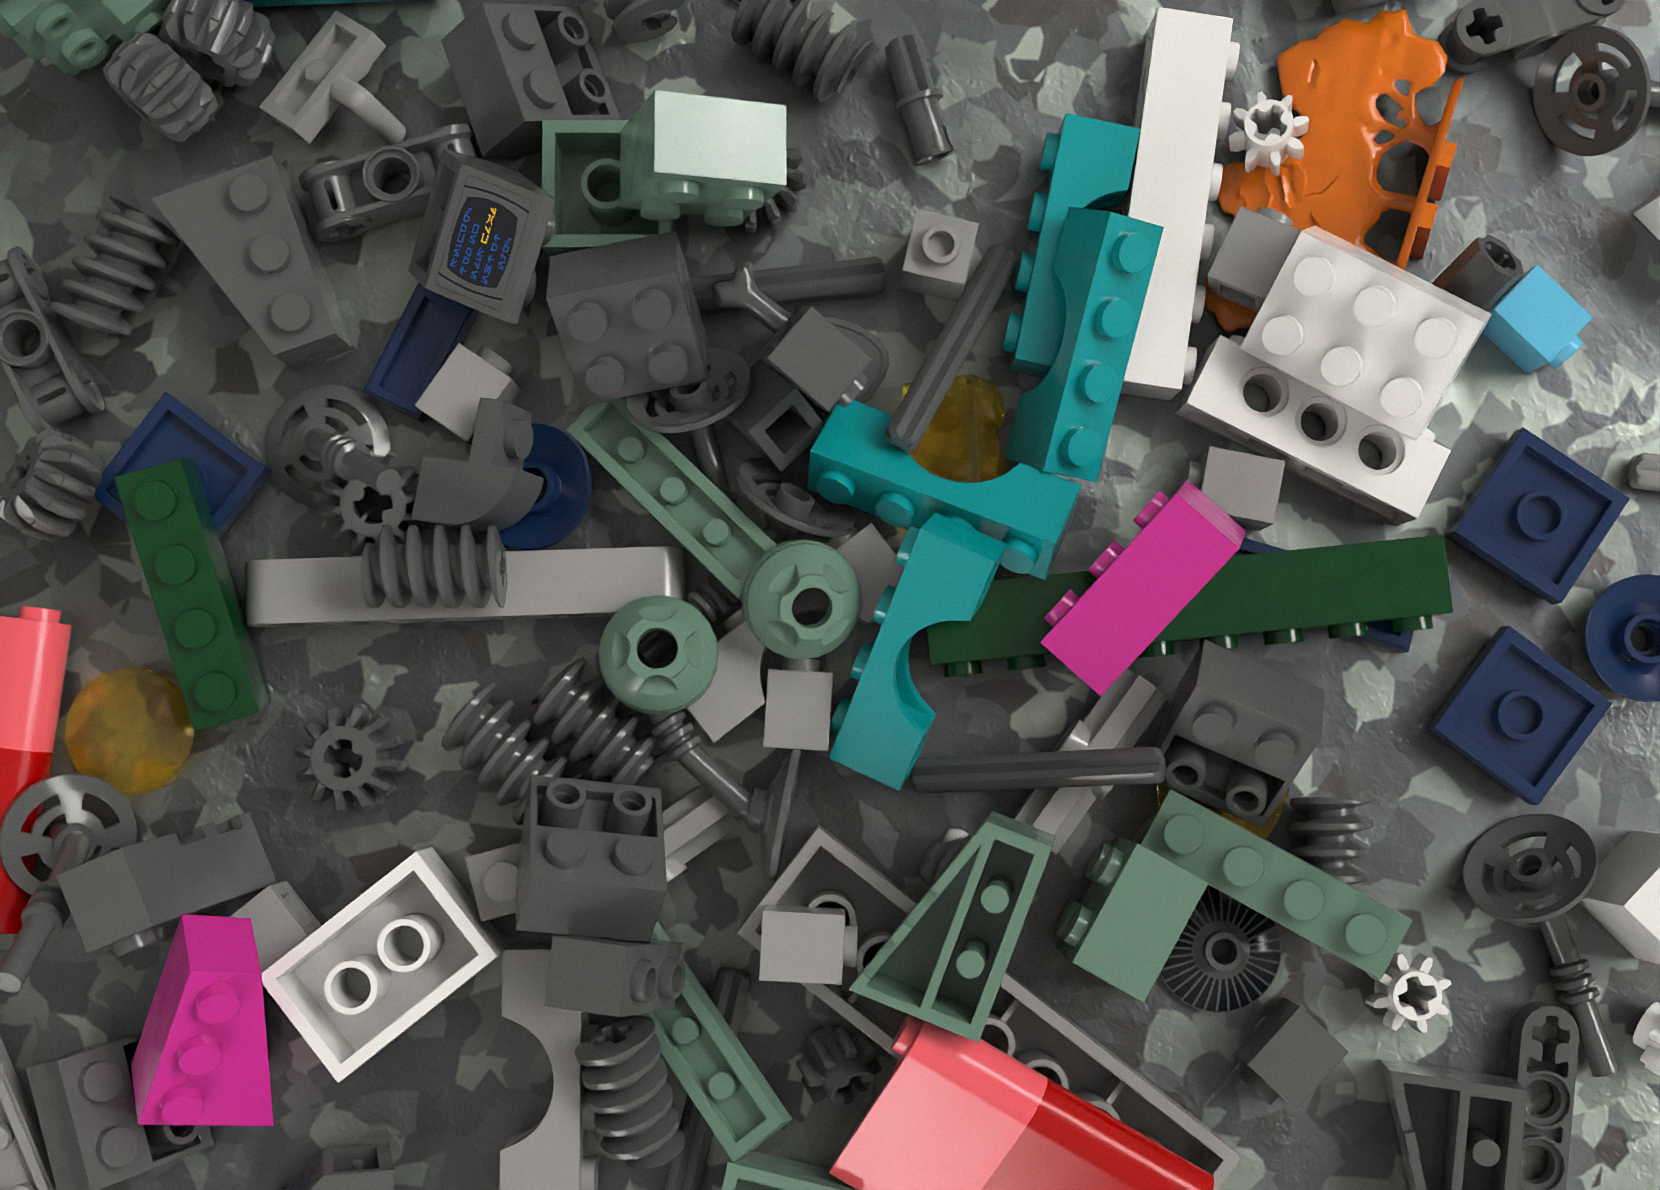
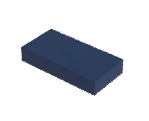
[362,282,479,423]

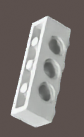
[1175,335,1451,526]

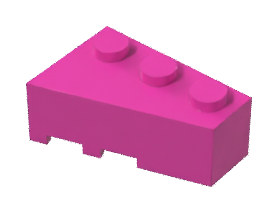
[1040,479,1246,697]
[131,914,274,1126]

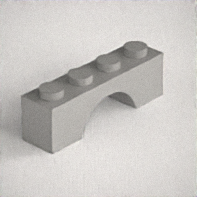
[687,523,905,743]
[499,943,599,1190]

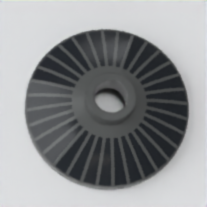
[1159,885,1282,1013]

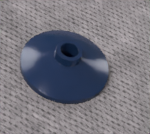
[498,423,592,551]
[1583,574,1660,702]

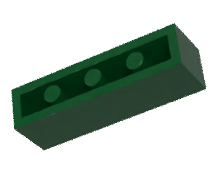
[114,459,270,731]

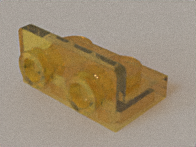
[902,374,1008,483]

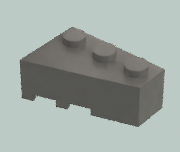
[150,155,353,370]
[56,812,278,958]

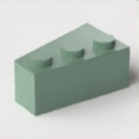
[848,811,1056,1043]

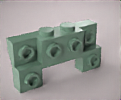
[0,0,171,77]

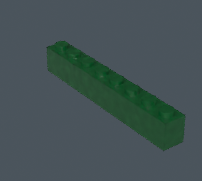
[926,535,1453,677]

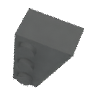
[1380,1059,1528,1190]

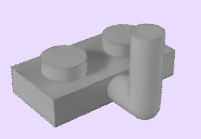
[259,10,406,145]

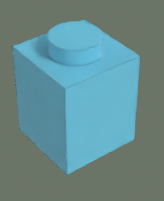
[1482,265,1593,374]

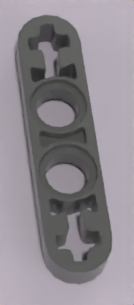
[1505,1001,1580,1190]

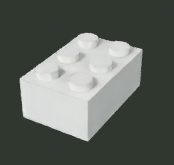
[1239,226,1492,441]
[261,847,508,1083]

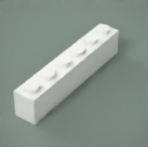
[1120,7,1240,401]

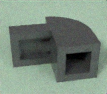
[411,397,544,534]

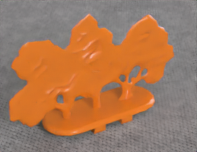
[1203,9,1464,332]

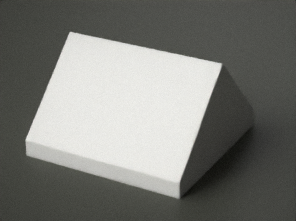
[1579,831,1660,965]

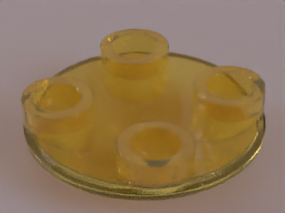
[65,667,194,795]

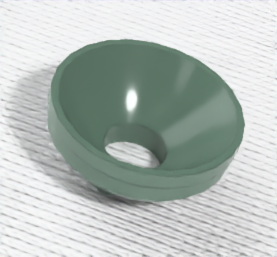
[742,539,862,659]
[598,595,719,715]

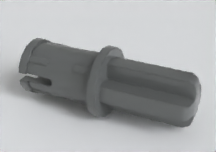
[885,34,955,164]

